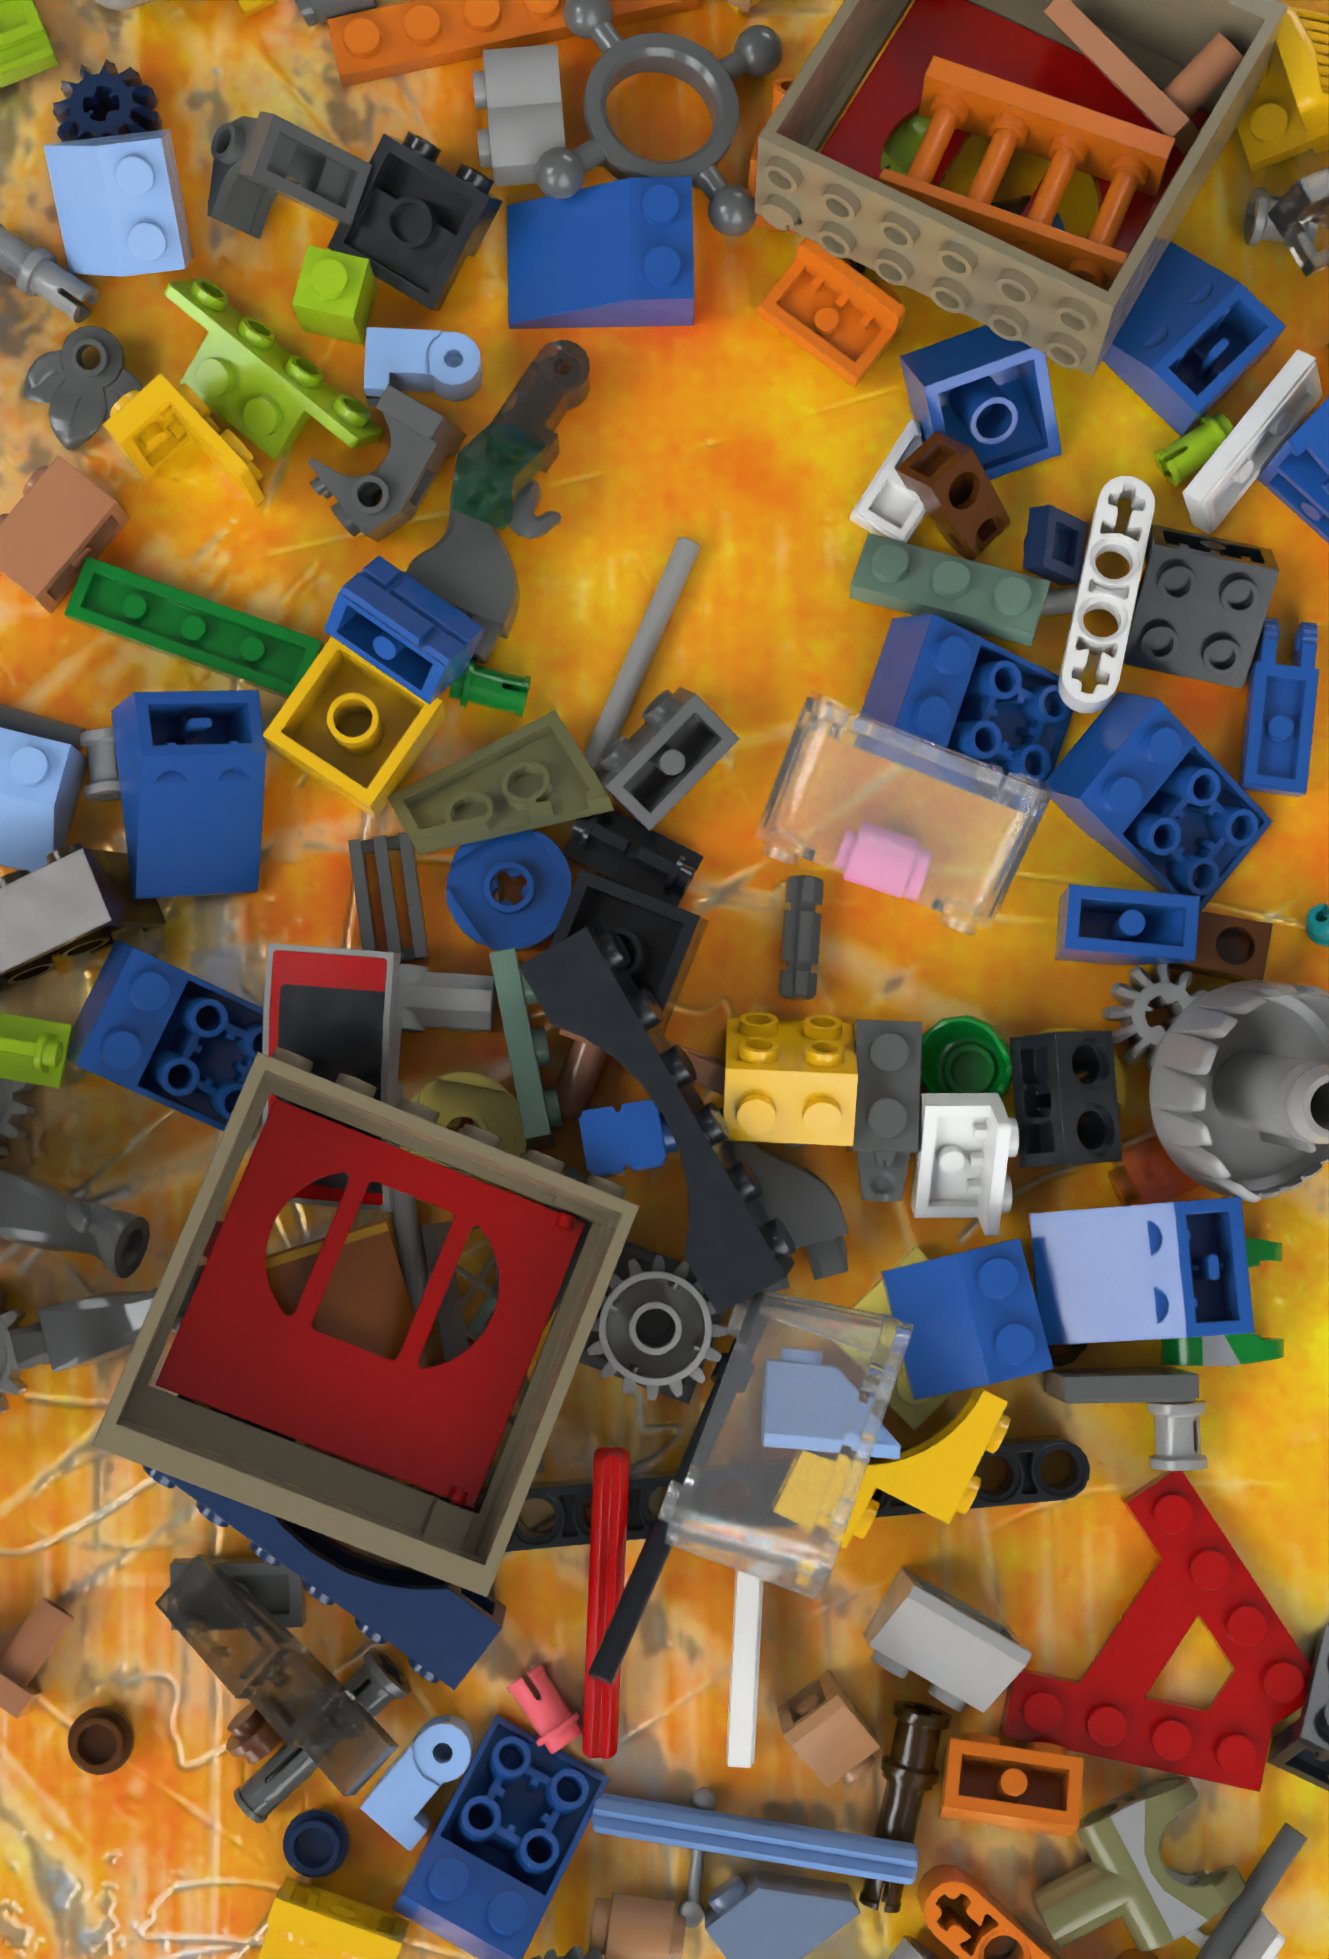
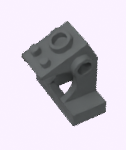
[207,111,372,239]
[308,384,467,542]

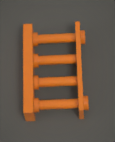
[878,56,1176,291]

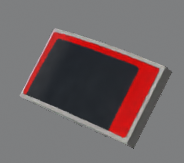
[262,943,404,1212]

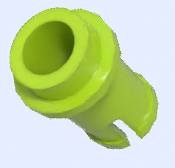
[1154,412,1234,487]

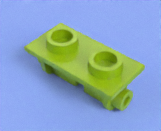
[0,1012,73,1089]

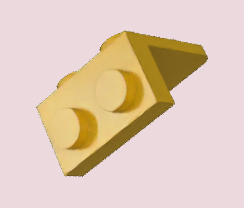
[103,373,265,507]
[723,1012,858,1146]

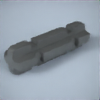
[778,875,824,1000]

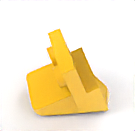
[1237,6,1329,173]

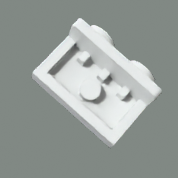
[910,1093,1019,1236]

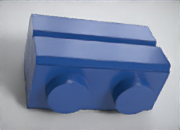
[324,555,484,705]
[579,1099,678,1178]

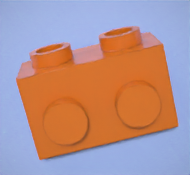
[757,237,906,388]

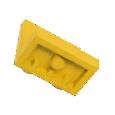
[258,1876,410,1959]

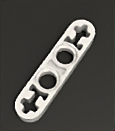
[1058,476,1155,713]

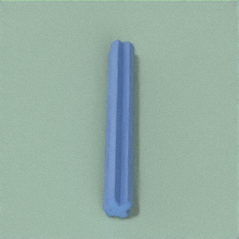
[592,1793,919,1885]

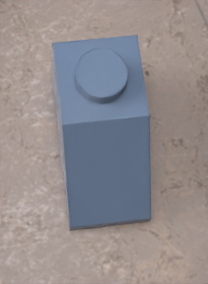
[704,1871,860,1959]

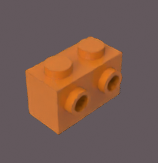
[938,1732,1084,1838]

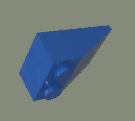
[507,176,694,329]

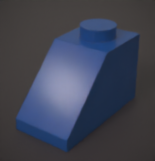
[1055,884,1200,966]

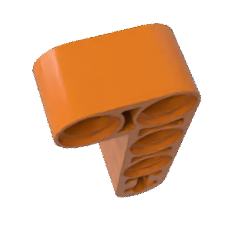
[917,1864,1159,1959]

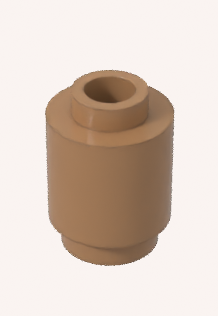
[588,1893,686,1959]

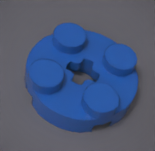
[446,829,572,952]

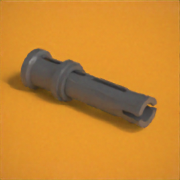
[233,1648,411,1823]

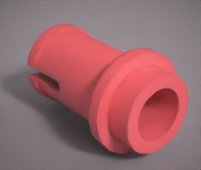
[507,1663,583,1754]

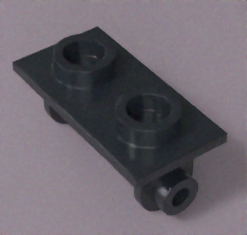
[563,810,704,907]

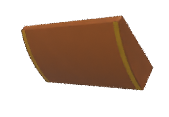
[266,1219,431,1487]

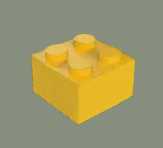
[263,636,447,819]

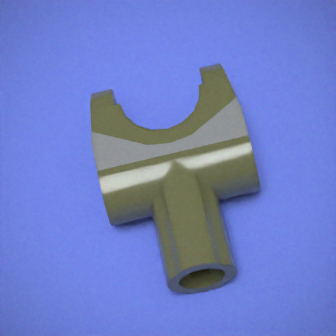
[1031,1776,1245,1952]

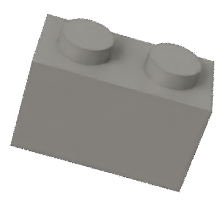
[863,1566,1032,1713]

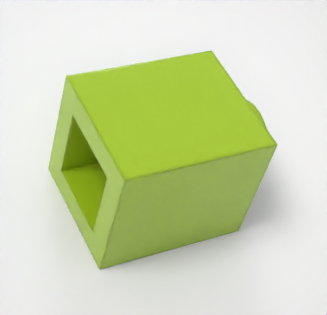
[292,245,378,345]

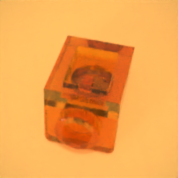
[1107,1133,1201,1206]

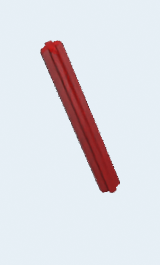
[582,1446,630,1759]

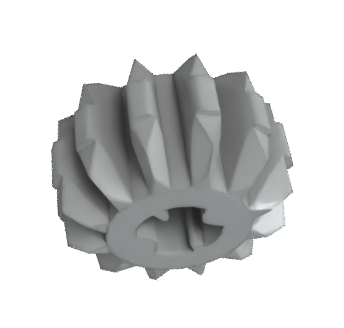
[1102,964,1208,1071]

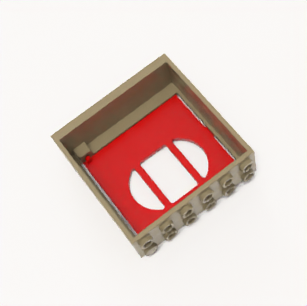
[755,0,1288,376]
[92,1047,639,1597]

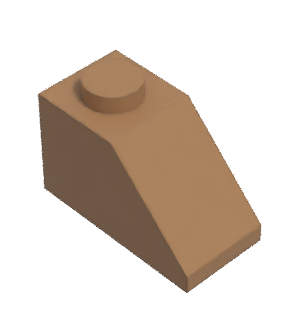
[777,1670,881,1788]

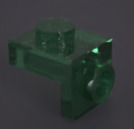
[450,422,548,529]

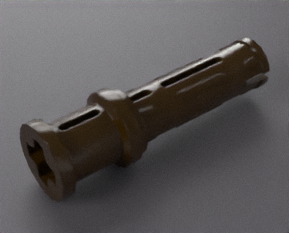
[859,1700,952,1913]

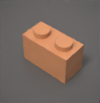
[0,455,130,614]

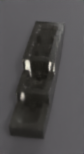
[155,1554,399,1796]

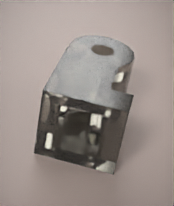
[492,340,590,473]

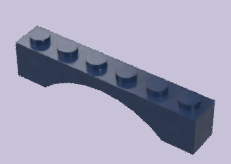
[143,1394,507,1690]

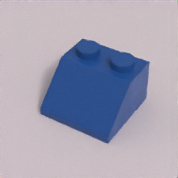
[900,325,1062,480]
[881,1238,1054,1400]

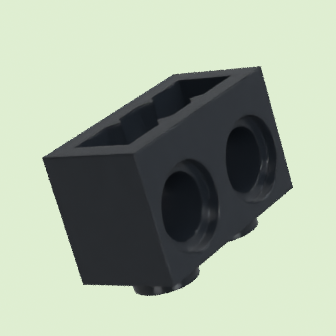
[1010,1031,1122,1168]

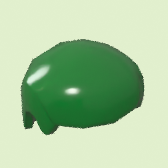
[920,1015,1013,1099]

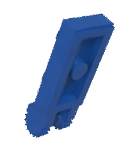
[1238,617,1319,797]

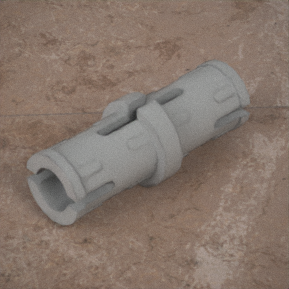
[0,223,99,323]

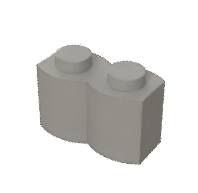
[473,44,566,187]

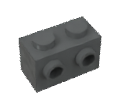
[596,687,740,831]

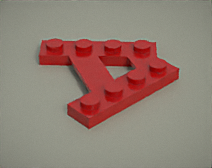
[999,1470,1312,1792]

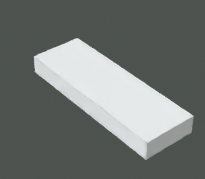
[1182,349,1323,534]
[726,1555,764,1768]

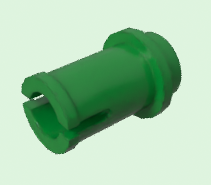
[449,658,531,717]

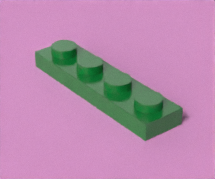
[64,556,325,699]

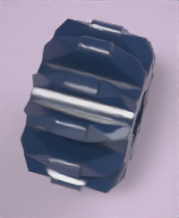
[53,59,162,142]

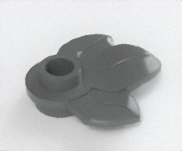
[24,326,143,450]

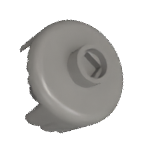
[1149,980,1329,1203]

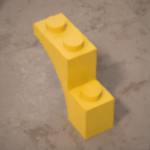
[771,1387,1010,1549]

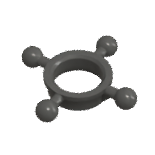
[535,0,783,237]

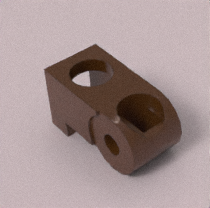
[895,431,1010,560]
[1153,911,1273,983]

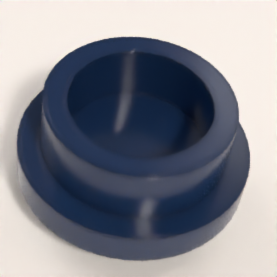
[283,1808,350,1878]

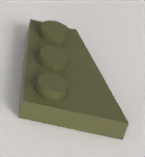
[387,710,614,855]

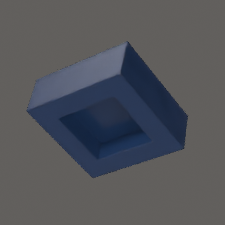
[1023,505,1087,586]

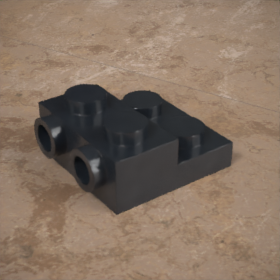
[327,131,503,311]

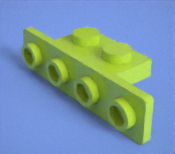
[163,278,383,460]

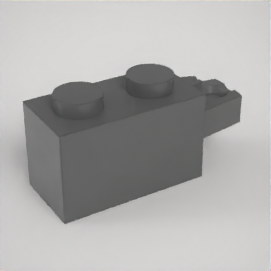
[847,1019,922,1202]

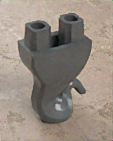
[406,462,561,664]
[719,1107,849,1297]
[0,1169,150,1278]
[10,1265,205,1373]

